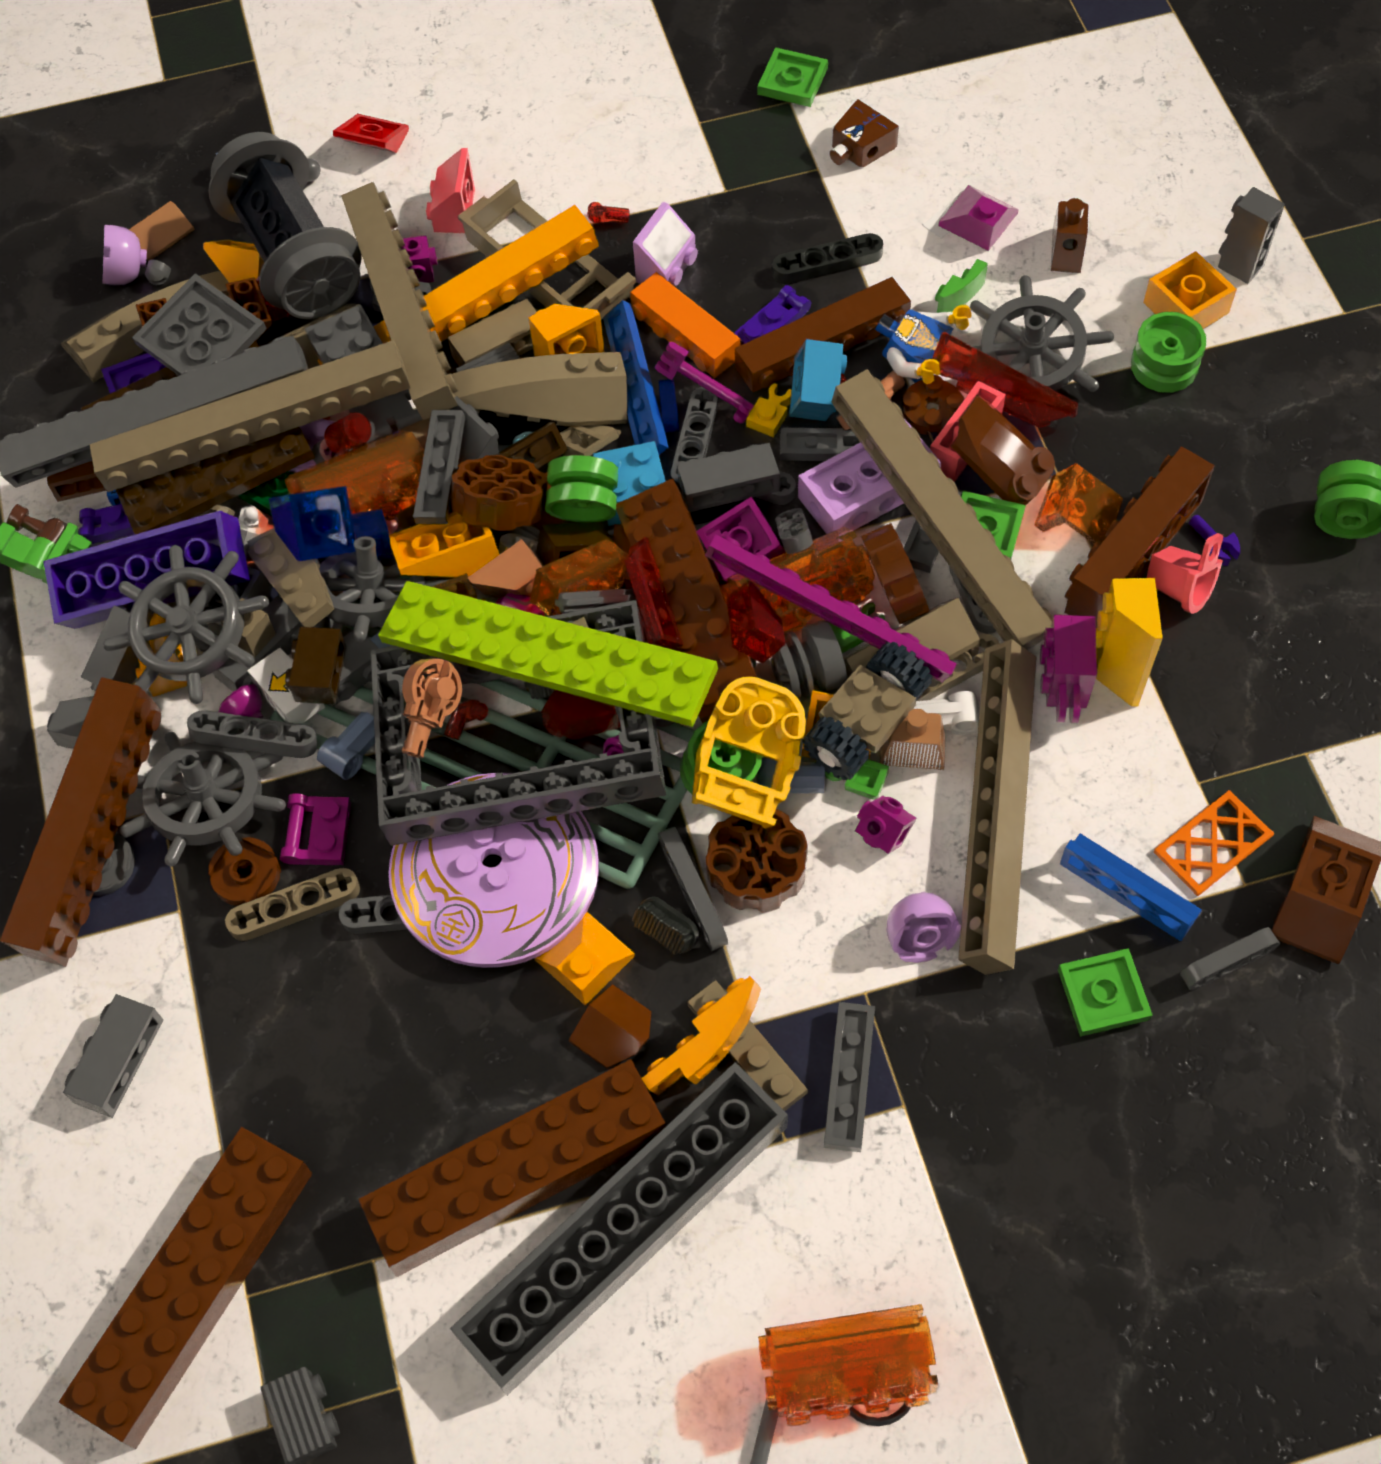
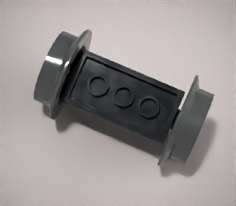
[208,132,362,319]

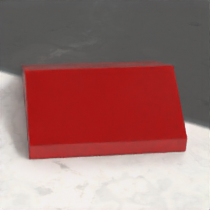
[333,113,409,153]

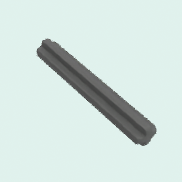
[555,587,652,613]

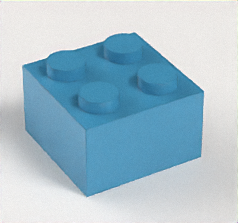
[789,339,847,421]
[593,441,665,526]

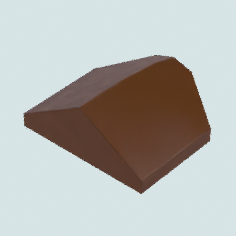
[569,984,652,1070]

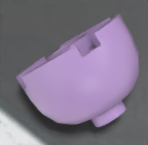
[103,225,147,285]
[886,892,961,963]

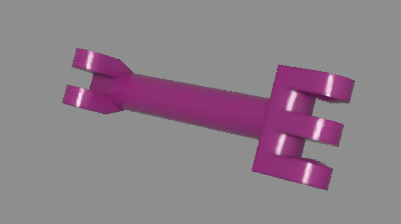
[655,342,754,423]

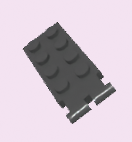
[304,304,423,444]

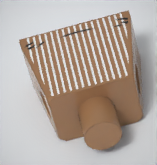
[879,708,946,770]

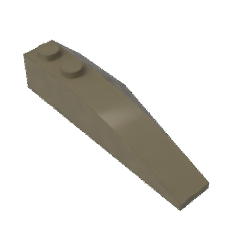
[61,271,229,383]
[451,352,627,426]

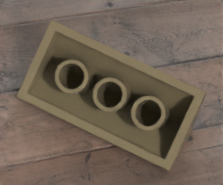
[843,598,980,679]

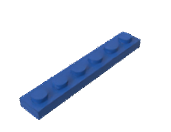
[603,300,669,455]

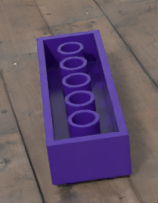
[43,510,250,629]

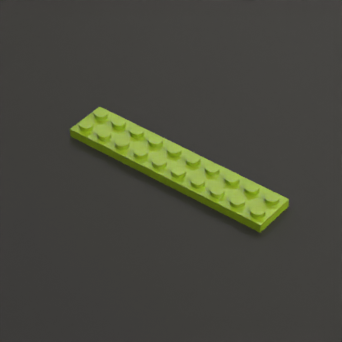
[378,581,718,727]

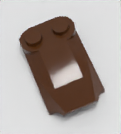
[950,394,1055,505]

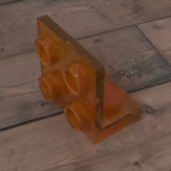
[1034,463,1123,544]

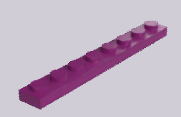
[705,534,957,683]

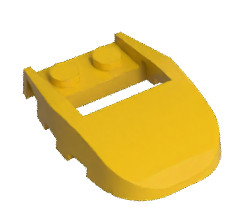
[691,677,806,829]

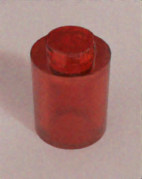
[324,412,372,454]

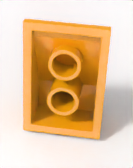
[388,512,500,578]

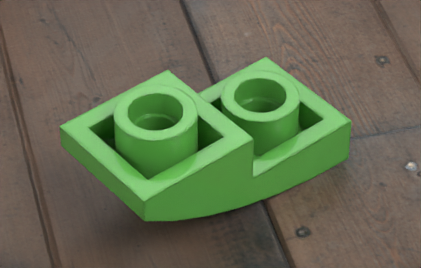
[935,259,988,313]

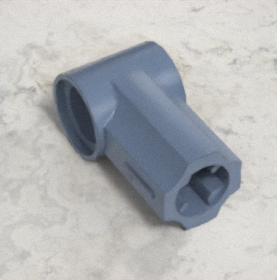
[317,712,375,780]
[757,757,825,793]

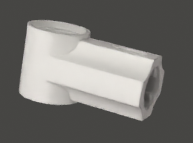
[913,691,979,735]

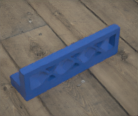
[1060,833,1202,941]

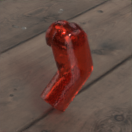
[587,202,630,223]
[443,699,488,740]

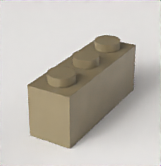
[448,299,537,367]

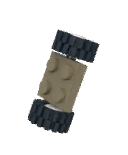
[802,642,932,780]

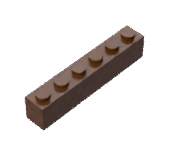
[735,277,911,392]

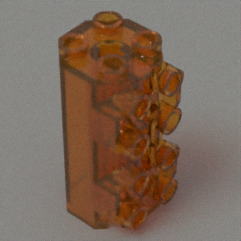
[285,430,425,545]
[722,527,875,642]
[758,1304,938,1426]

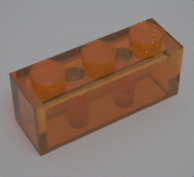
[530,539,630,616]

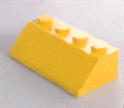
[1096,578,1163,706]

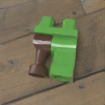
[0,504,92,584]

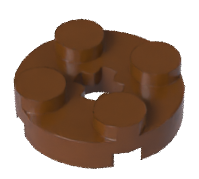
[902,375,964,435]
[209,837,281,906]

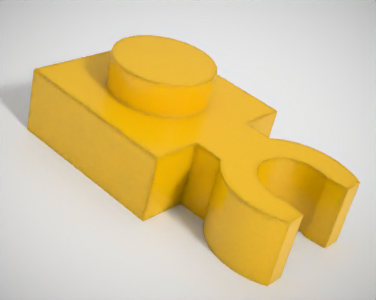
[746,383,792,438]

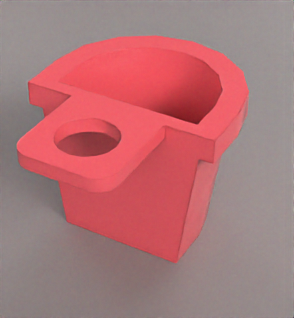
[1147,533,1223,614]

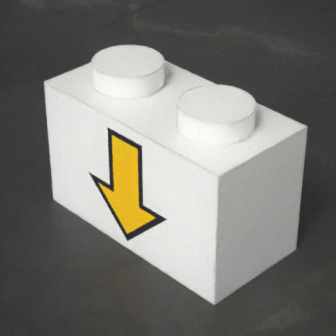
[247,648,325,724]

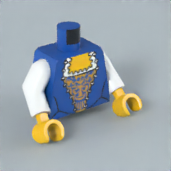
[875,305,972,384]

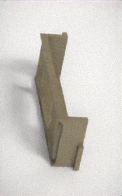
[458,179,636,320]

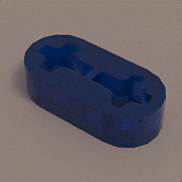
[658,379,679,432]

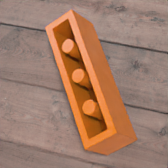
[630,272,740,378]

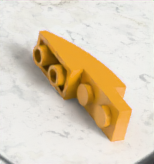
[642,976,761,1095]

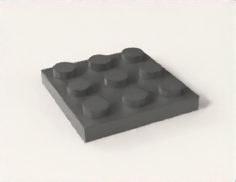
[132,274,266,376]

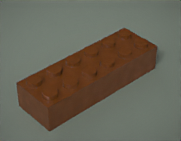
[1064,446,1215,628]

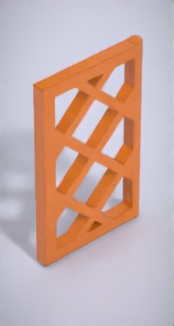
[1154,790,1274,896]

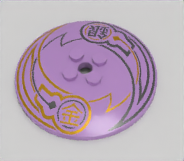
[389,773,599,968]

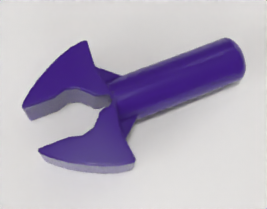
[1189,515,1240,566]

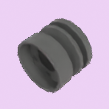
[769,620,847,701]

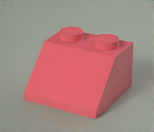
[426,148,475,233]

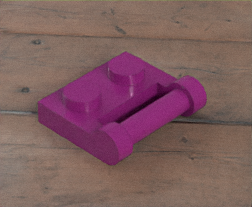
[280,793,351,865]

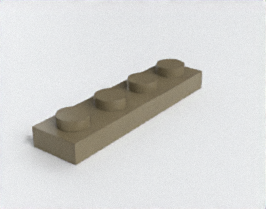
[688,980,808,1111]

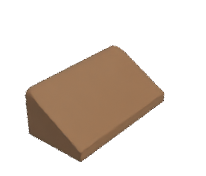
[129,201,195,262]

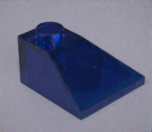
[269,486,356,562]

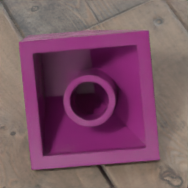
[938,185,1019,251]

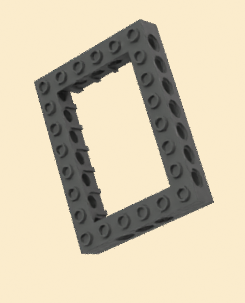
[371,600,666,846]

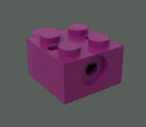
[697,497,791,595]
[1040,615,1097,724]

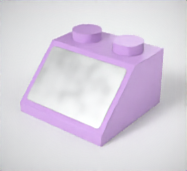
[633,202,698,286]

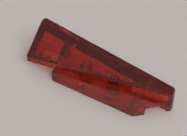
[932,332,1078,428]
[624,537,684,650]

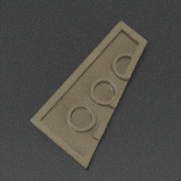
[246,511,335,627]

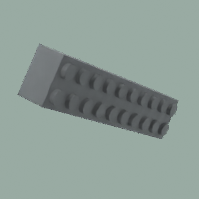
[450,1062,788,1396]

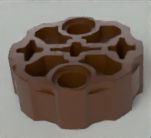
[451,455,548,531]
[861,523,930,625]
[705,809,808,913]

